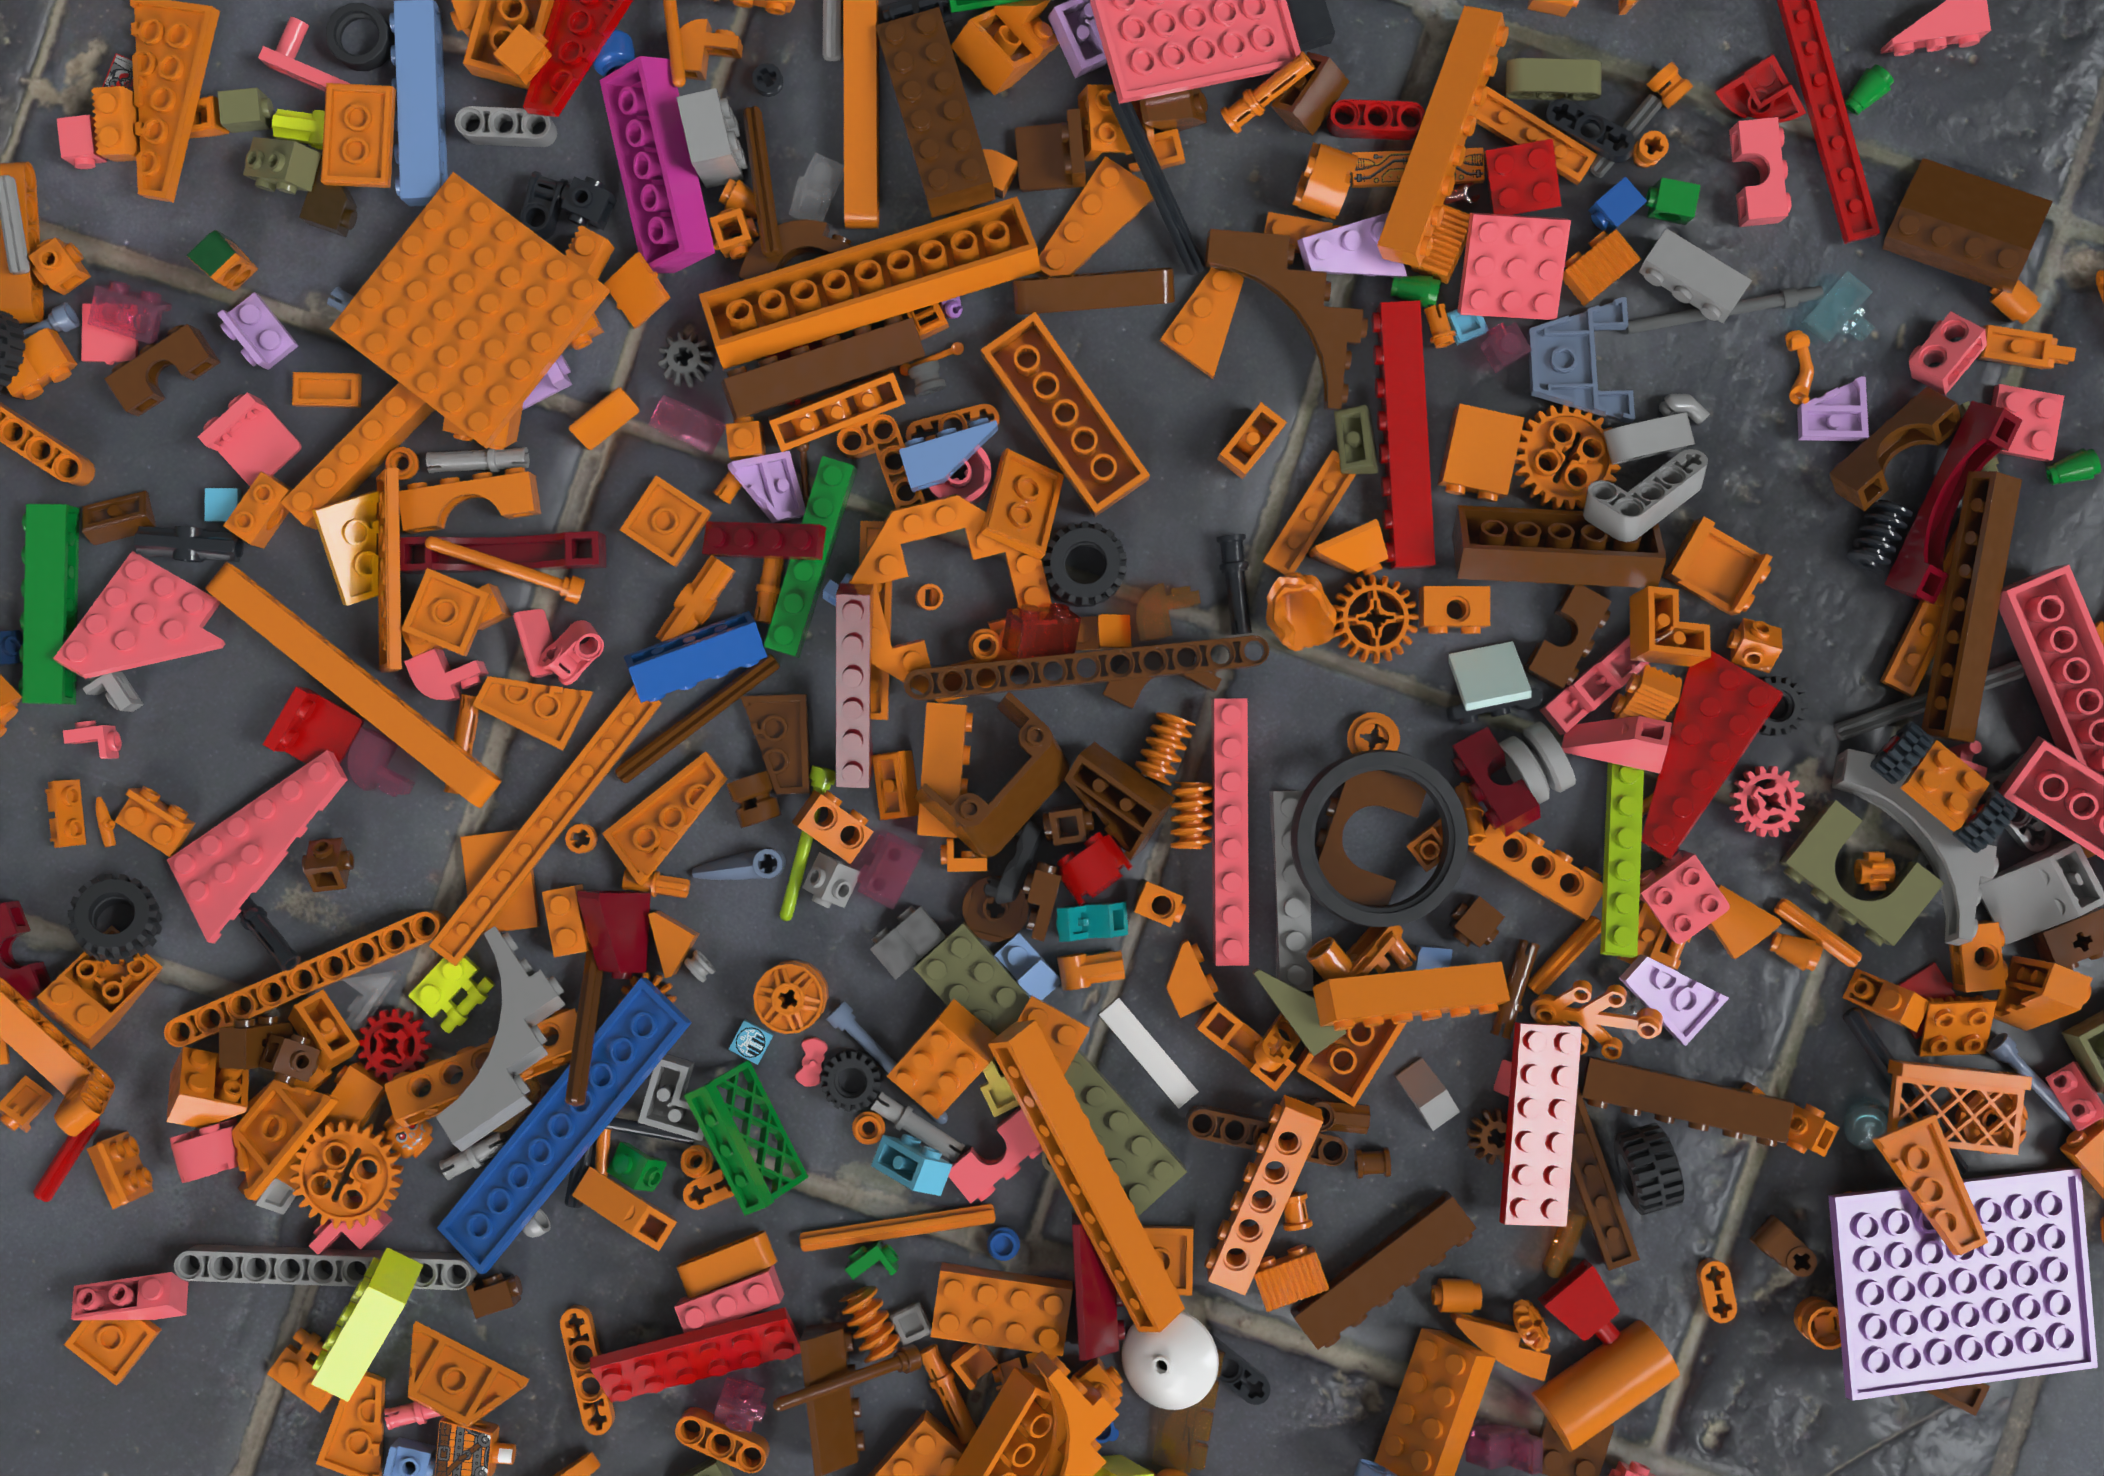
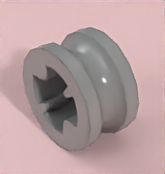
[684,949,716,982]

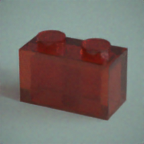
[1002,603,1081,659]

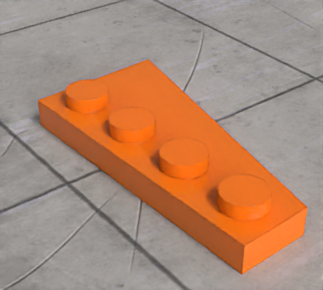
[1039,156,1154,276]
[602,751,728,886]
[1872,1115,1989,1255]

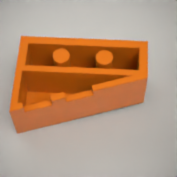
[1993,956,2093,1031]

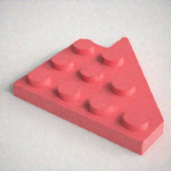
[53,551,225,679]

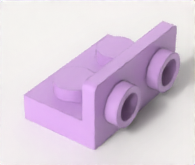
[217,292,299,370]

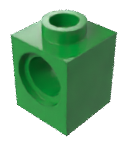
[1645,177,1701,225]

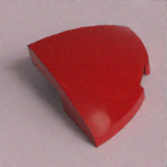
[1714,54,1806,123]

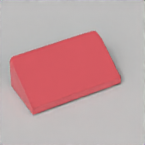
[513,609,555,678]

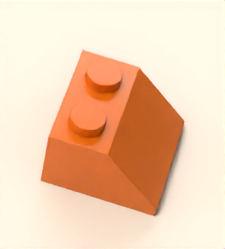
[951,9,1048,95]

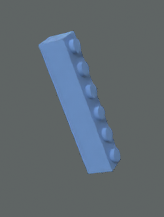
[389,0,448,206]

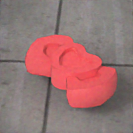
[794,1037,829,1087]

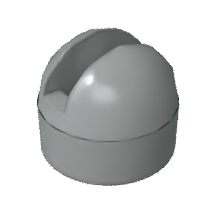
[522,1209,551,1238]

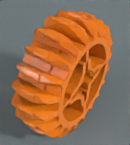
[1333,574,1419,664]

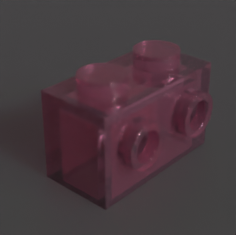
[857,831,925,909]

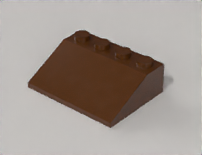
[1882,158,2053,294]

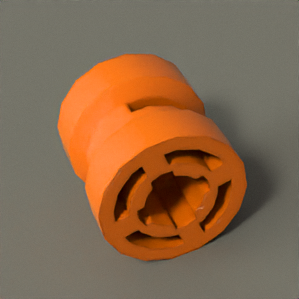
[1646,62,1694,109]

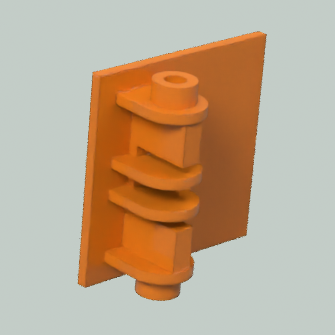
[1918,995,1997,1057]

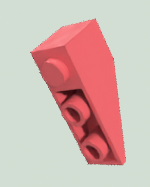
[1881,0,1991,56]
[1561,716,1672,773]
[71,1272,188,1320]

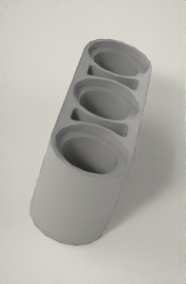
[455,106,558,147]
[1604,412,1695,465]

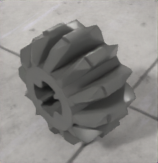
[657,331,714,388]

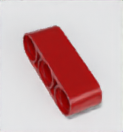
[1326,99,1425,140]

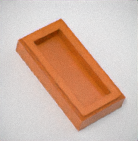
[292,372,362,408]

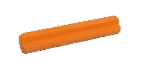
[1773,898,1862,967]
[1527,915,1601,995]

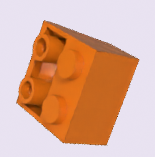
[166,1046,249,1128]

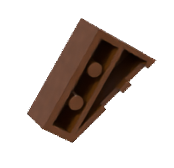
[1064,742,1175,861]

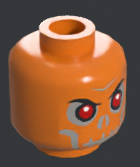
[383,1114,434,1159]

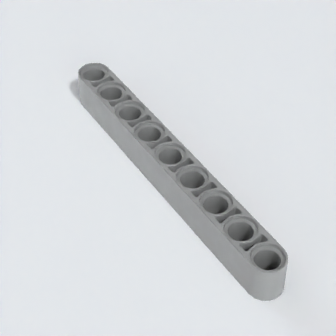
[174,1244,478,1290]

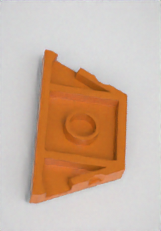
[231,1080,339,1201]
[408,1321,529,1428]

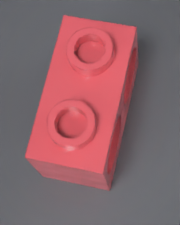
[1909,311,1987,395]

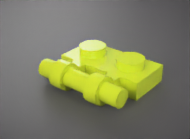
[408,955,495,1034]

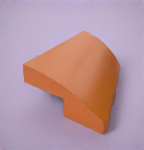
[1707,884,1783,959]

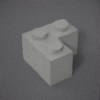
[638,1054,705,1141]

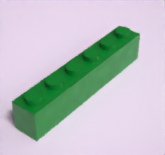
[764,456,857,658]
[19,504,80,705]

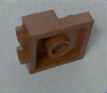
[1022,861,1062,942]

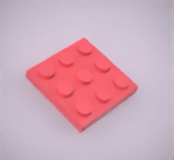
[1458,213,1571,320]

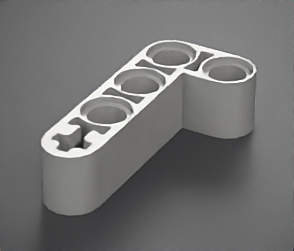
[1583,449,1708,542]

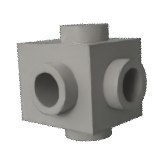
[802,852,861,908]

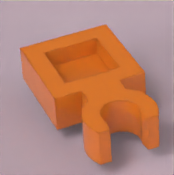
[1125,128,1185,172]

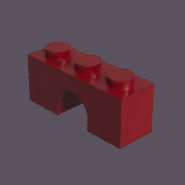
[1451,727,1541,837]
[0,901,52,1003]

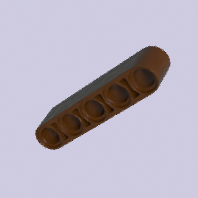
[1012,267,1175,315]
[1186,1105,1348,1166]

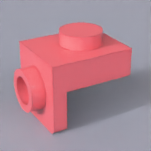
[63,721,122,759]

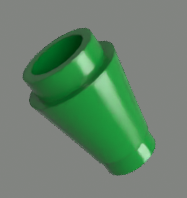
[1844,64,1894,115]
[1391,275,1441,308]
[2045,448,2101,486]

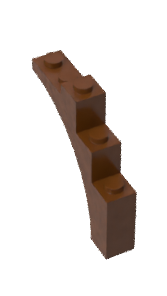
[1205,229,1368,410]

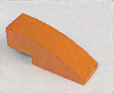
[1450,1313,1551,1381]

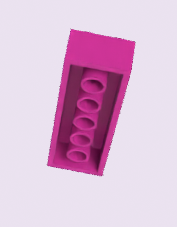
[599,56,715,273]

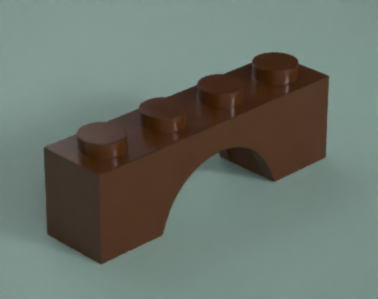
[1829,386,1962,511]

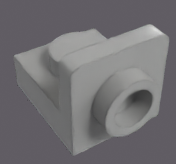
[83,671,144,712]

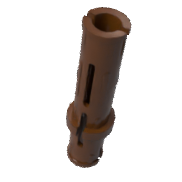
[1490,939,1541,1040]

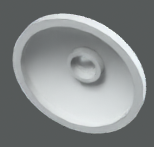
[1122,1311,1219,1410]

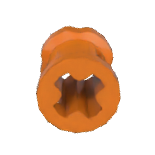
[1632,130,1669,168]
[1283,1191,1313,1231]

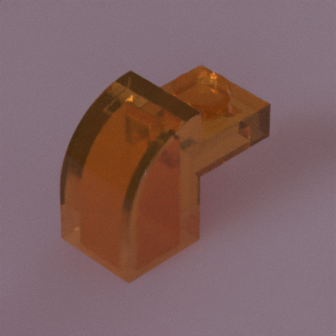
[1135,583,1201,642]

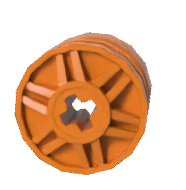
[753,959,829,1034]

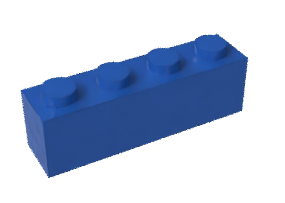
[623,611,767,703]

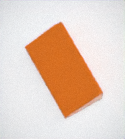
[569,387,640,450]
[873,750,919,820]

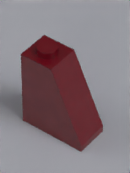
[577,891,651,979]

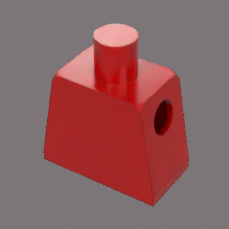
[1538,1259,1620,1345]

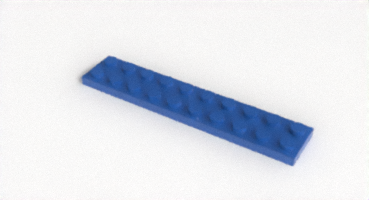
[437,978,692,1274]

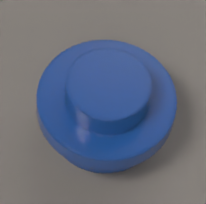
[987,1227,1020,1261]

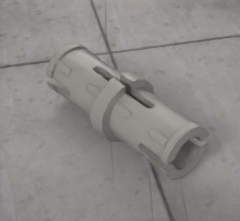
[439,1131,507,1180]

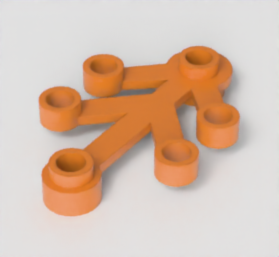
[1530,980,1663,1060]

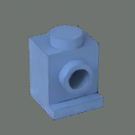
[383,1437,437,1476]

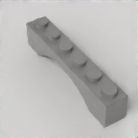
[1269,790,1314,991]

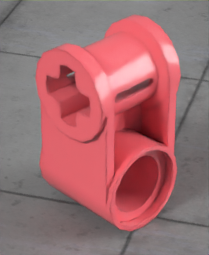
[539,620,604,685]

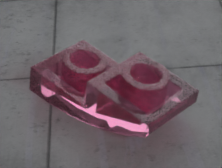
[648,395,726,455]

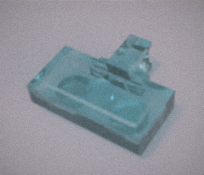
[1801,271,1875,344]

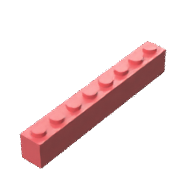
[1211,698,1249,966]

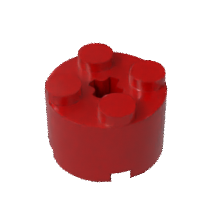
[1057,832,1134,906]

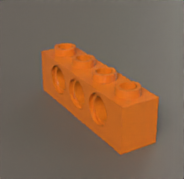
[768,369,906,452]
[1468,818,1603,920]

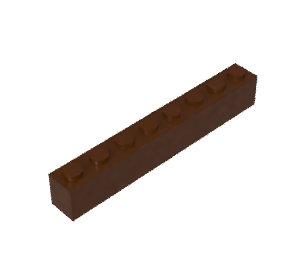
[1921,471,2022,743]

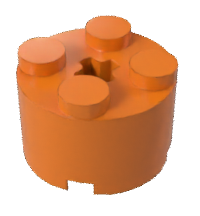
[1292,142,1358,220]

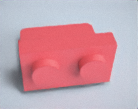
[198,392,302,486]
[1639,850,1730,944]

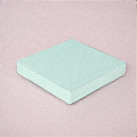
[1448,641,1532,711]

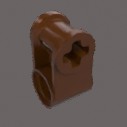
[1749,1214,1817,1277]

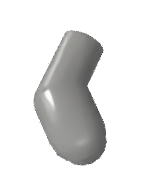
[1659,394,1710,425]

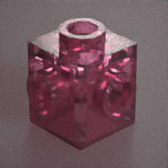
[713,1376,768,1433]

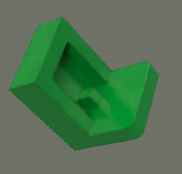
[606,1142,667,1192]
[845,1241,899,1280]

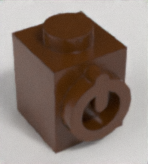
[1043,803,1094,846]

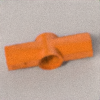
[655,555,736,642]

